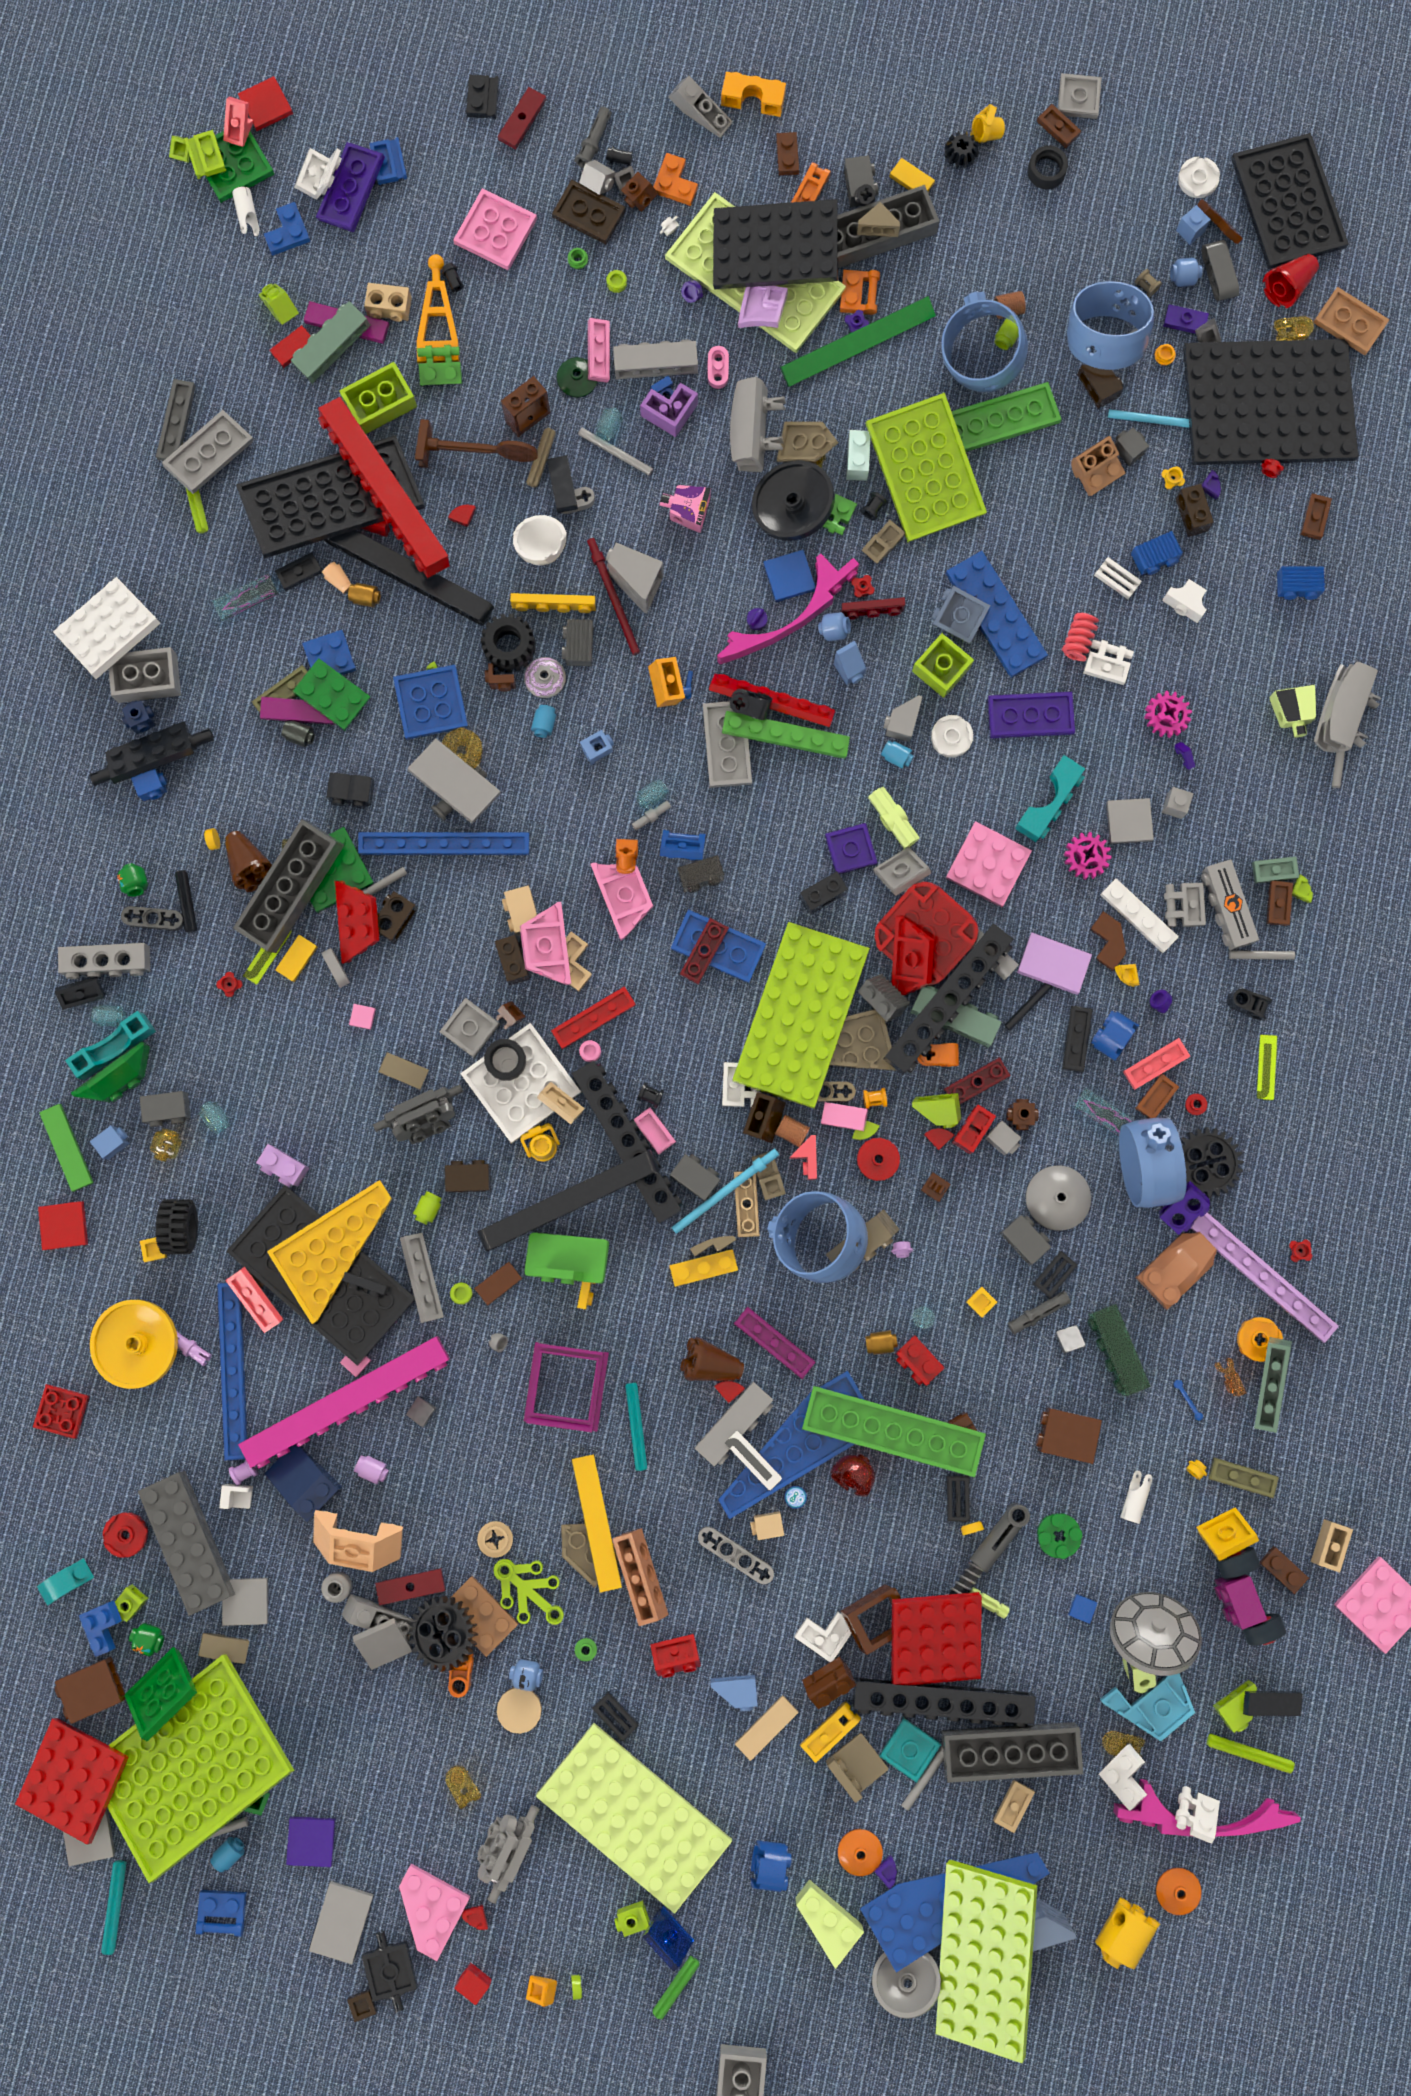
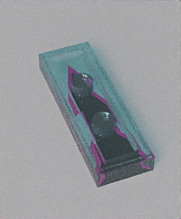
[212,574,279,621]
[1073,1088,1135,1137]

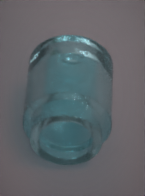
[595,407,623,441]
[636,779,669,809]
[91,1005,126,1027]
[199,1101,230,1134]

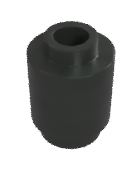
[281,720,315,747]

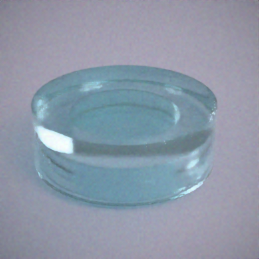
[912,1307,935,1329]

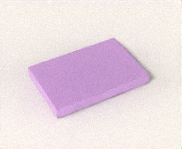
[1017,932,1092,995]

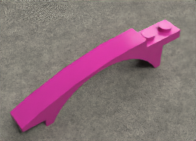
[717,554,859,664]
[1113,1779,1301,1836]

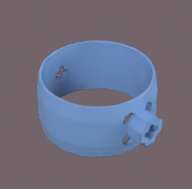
[1067,281,1154,370]
[941,291,1028,392]
[1119,1118,1186,1208]
[767,1191,868,1283]

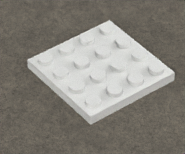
[53,577,160,679]
[460,1023,582,1143]

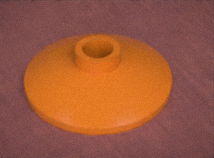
[838,1829,883,1876]
[1156,1868,1201,1915]

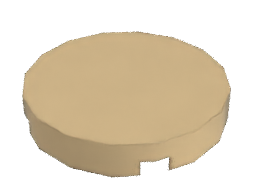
[497,1688,542,1734]

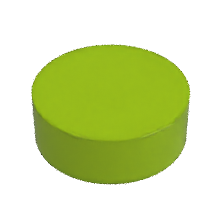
[606,270,627,293]
[450,1283,473,1305]
[571,1975,582,2000]

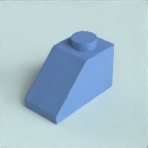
[833,641,866,685]
[710,1675,758,1711]

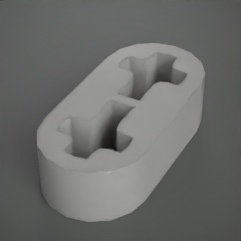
[562,487,595,514]
[322,948,350,988]

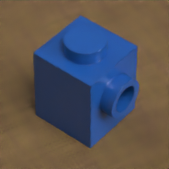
[131,768,168,801]

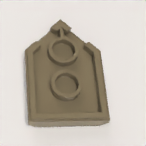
[776,422,839,462]
[561,1524,619,1588]

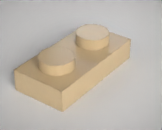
[537,1082,585,1124]
[993,1779,1035,1833]

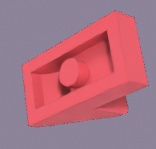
[223,97,253,147]
[789,1135,817,1180]

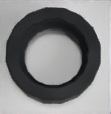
[1028,145,1068,189]
[484,1039,526,1081]

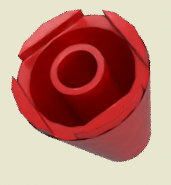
[1263,254,1319,308]

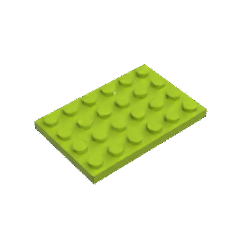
[865,393,987,542]

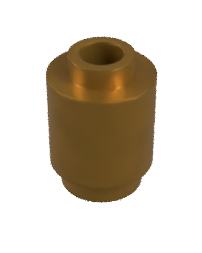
[348,583,381,607]
[865,1330,898,1355]

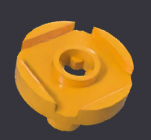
[1237,1317,1283,1362]

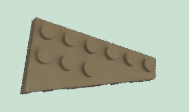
[830,1009,897,1071]

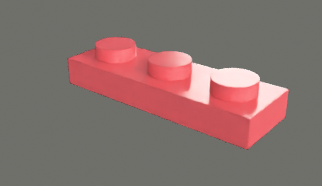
[1123,1038,1190,1090]
[225,1267,284,1333]

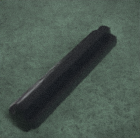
[175,870,197,933]

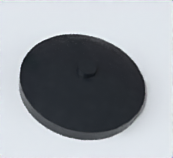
[752,460,835,541]

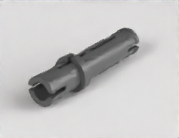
[1007,1291,1071,1335]

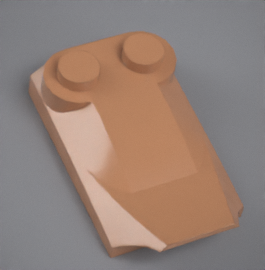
[1135,1232,1217,1310]

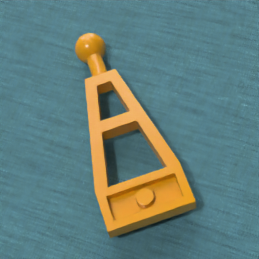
[417,254,459,365]

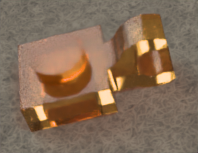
[1215,1358,1246,1397]

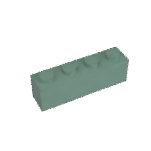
[291,301,371,384]
[910,986,1002,1048]
[1254,1337,1292,1433]

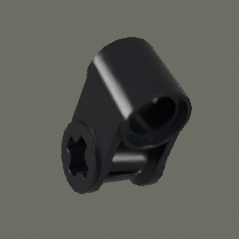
[730,689,772,720]
[1227,988,1272,1021]

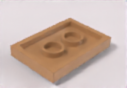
[1313,287,1389,355]
[445,1575,519,1657]

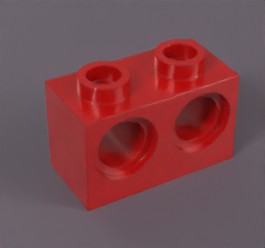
[952,1105,996,1154]

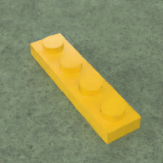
[510,593,596,613]

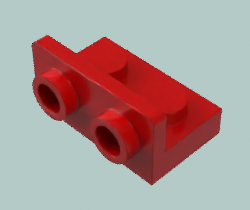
[895,1335,944,1386]
[650,1634,701,1678]

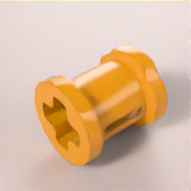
[863,1088,887,1109]

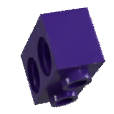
[1159,1181,1210,1235]

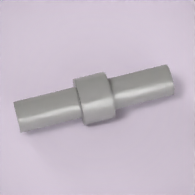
[632,800,671,831]

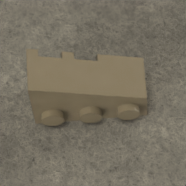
[826,1209,900,1273]

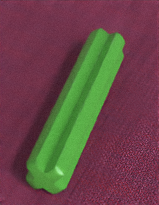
[653,1956,699,2020]

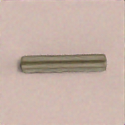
[526,428,556,488]

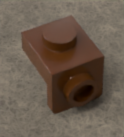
[485,663,516,692]

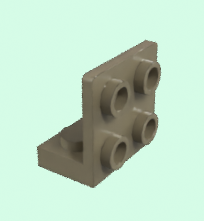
[826,1733,888,1803]

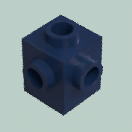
[122,700,156,734]

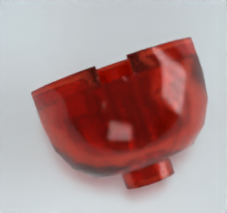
[830,1454,875,1497]

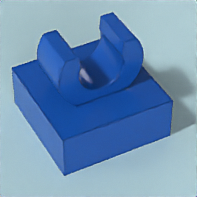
[649,376,674,397]

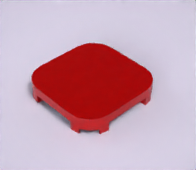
[874,881,979,986]

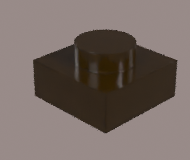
[347,1989,377,2022]

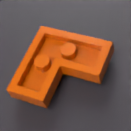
[653,153,698,206]

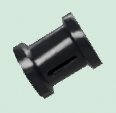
[854,184,875,206]
[860,492,887,521]
[637,1082,665,1108]

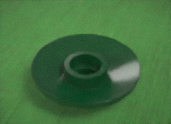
[557,357,598,398]

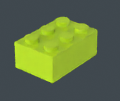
[339,362,417,434]

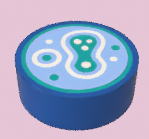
[784,1485,807,1509]

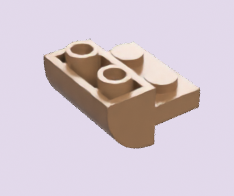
[1071,436,1126,496]

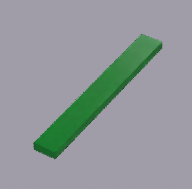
[780,296,936,387]

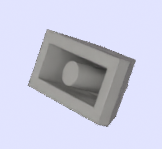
[883,696,922,742]

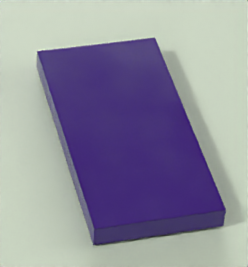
[316,142,385,232]
[987,692,1075,739]

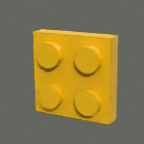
[1196,1507,1259,1561]

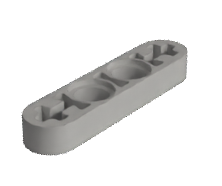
[698,1526,774,1584]

